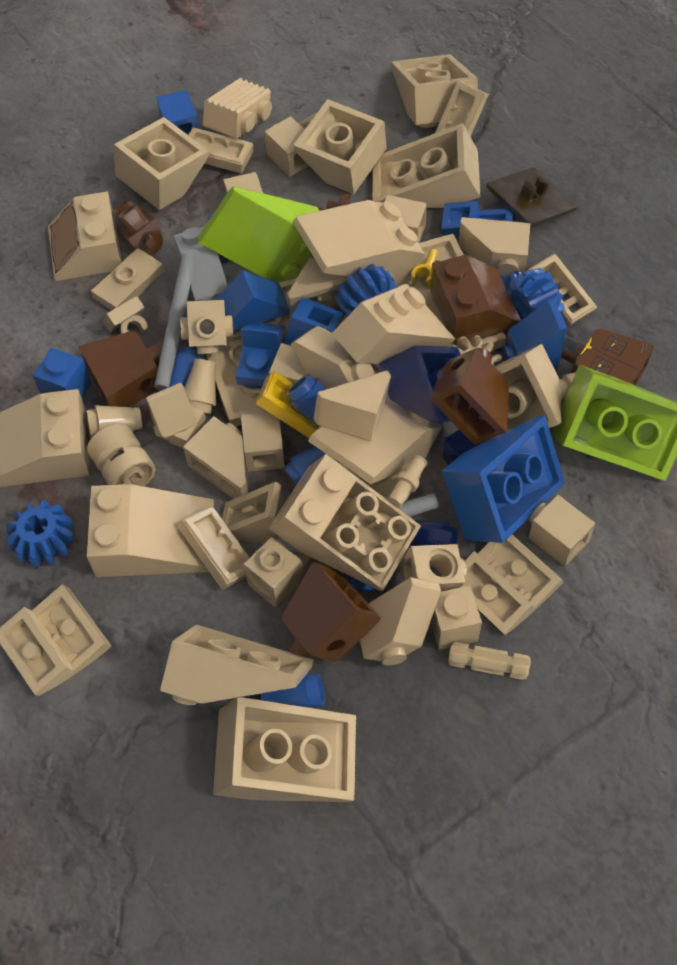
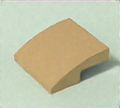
[461,535,563,635]
[0,584,112,696]

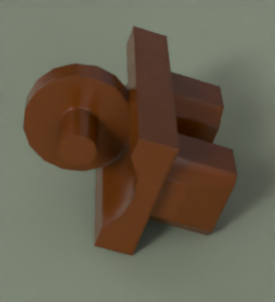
[112,199,163,255]

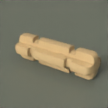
[448,642,531,680]

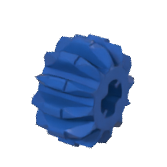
[335,264,397,318]
[507,268,565,320]
[6,499,75,569]

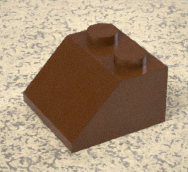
[430,254,521,345]

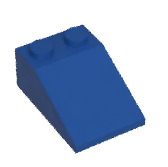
[442,416,565,543]

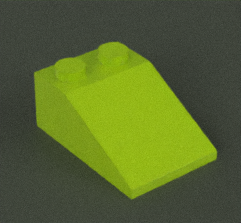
[197,186,319,282]
[550,364,677,481]

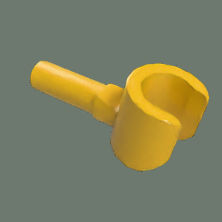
[412,249,438,289]

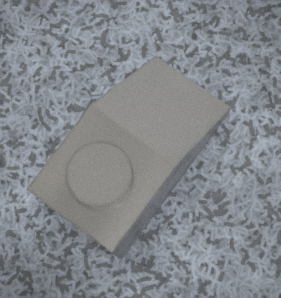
[173,227,228,301]

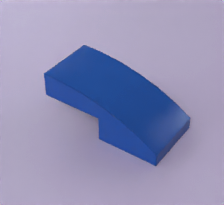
[441,201,515,238]

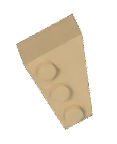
[332,283,455,367]

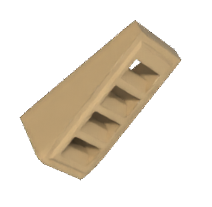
[528,254,597,326]

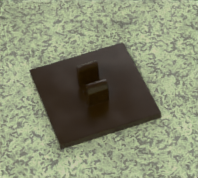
[486,167,577,227]

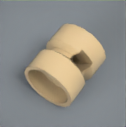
[87,424,156,487]

